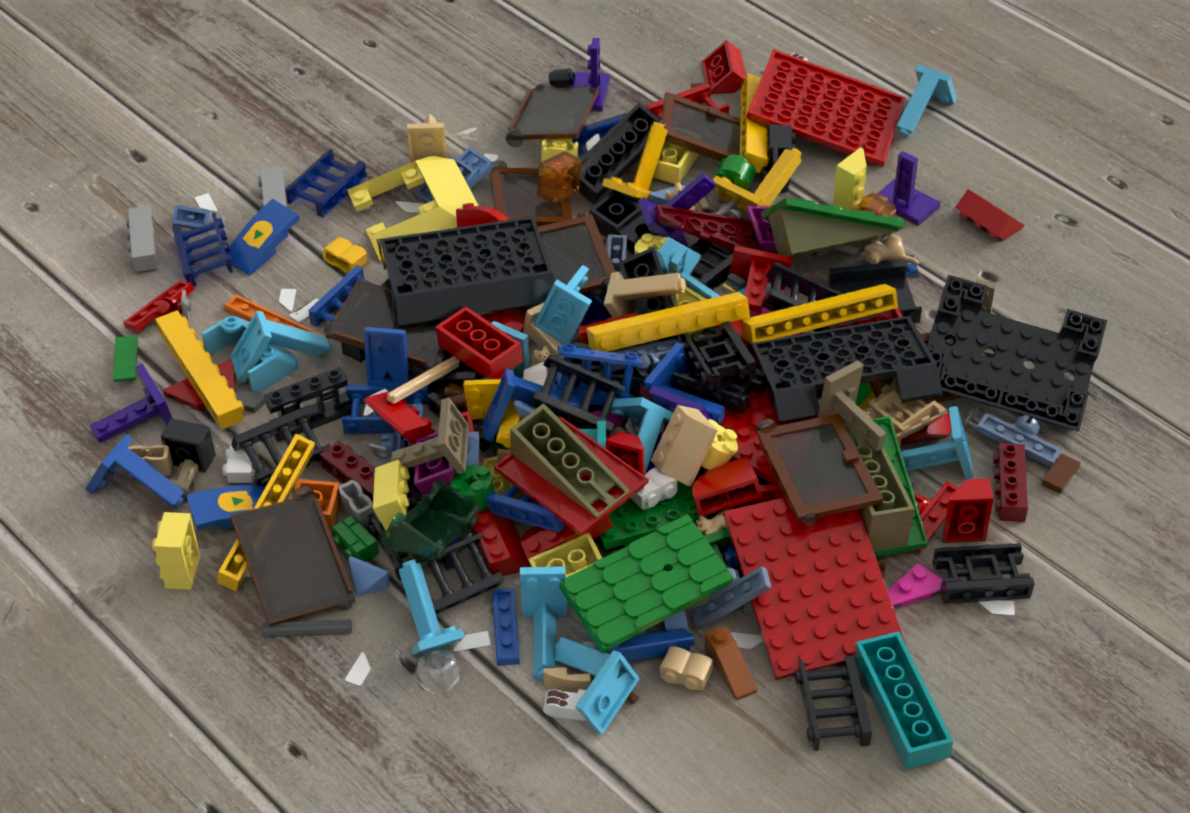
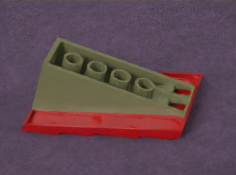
[494,403,649,536]

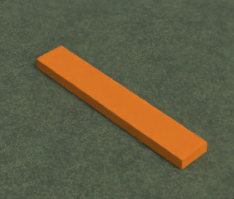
[224,294,329,342]

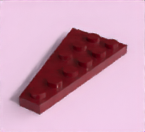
[654,204,764,251]

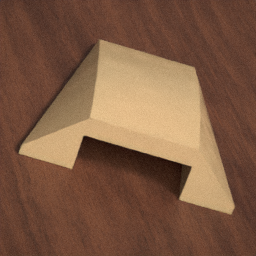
[862,377,948,440]

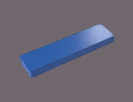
[492,588,520,666]

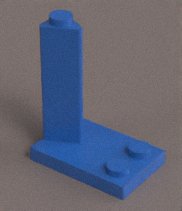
[364,327,419,388]
[644,342,725,424]
[483,368,582,442]
[85,434,184,509]
[595,628,695,662]

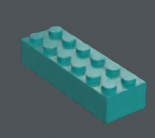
[854,631,953,769]

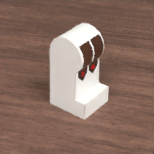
[543,689,586,721]

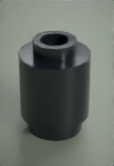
[549,68,576,87]

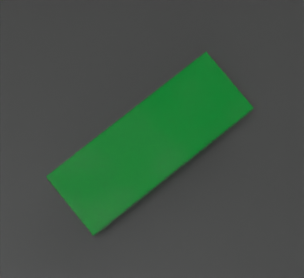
[113,336,138,382]

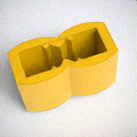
[323,237,367,274]

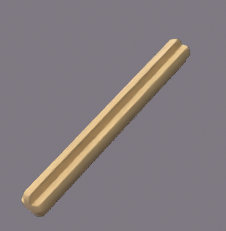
[387,356,460,404]

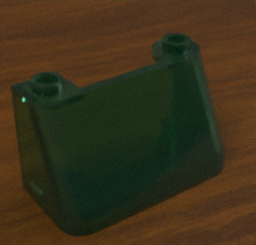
[381,478,481,560]

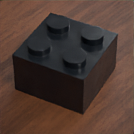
[161,418,216,473]

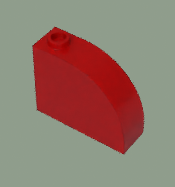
[456,203,508,228]
[692,457,763,517]

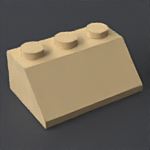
[651,405,718,486]

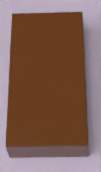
[1042,454,1081,494]

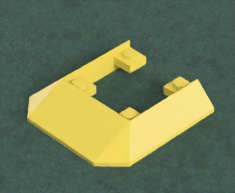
[347,156,478,263]

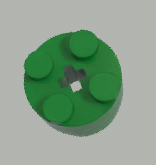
[714,155,756,191]
[449,465,495,514]

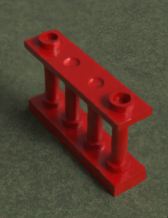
[646,83,730,133]

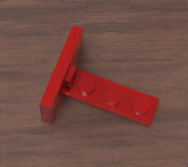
[729,245,793,312]

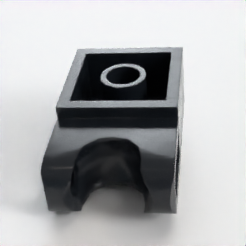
[768,124,795,193]
[590,190,660,255]

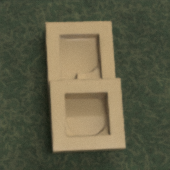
[543,667,591,693]

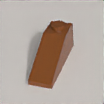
[704,626,757,700]

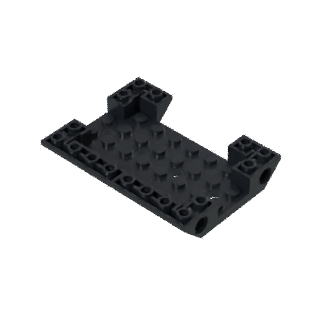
[376,216,554,328]
[927,274,1107,432]
[746,316,943,425]

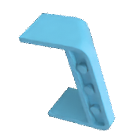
[201,316,298,392]

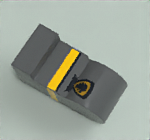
[712,273,745,296]

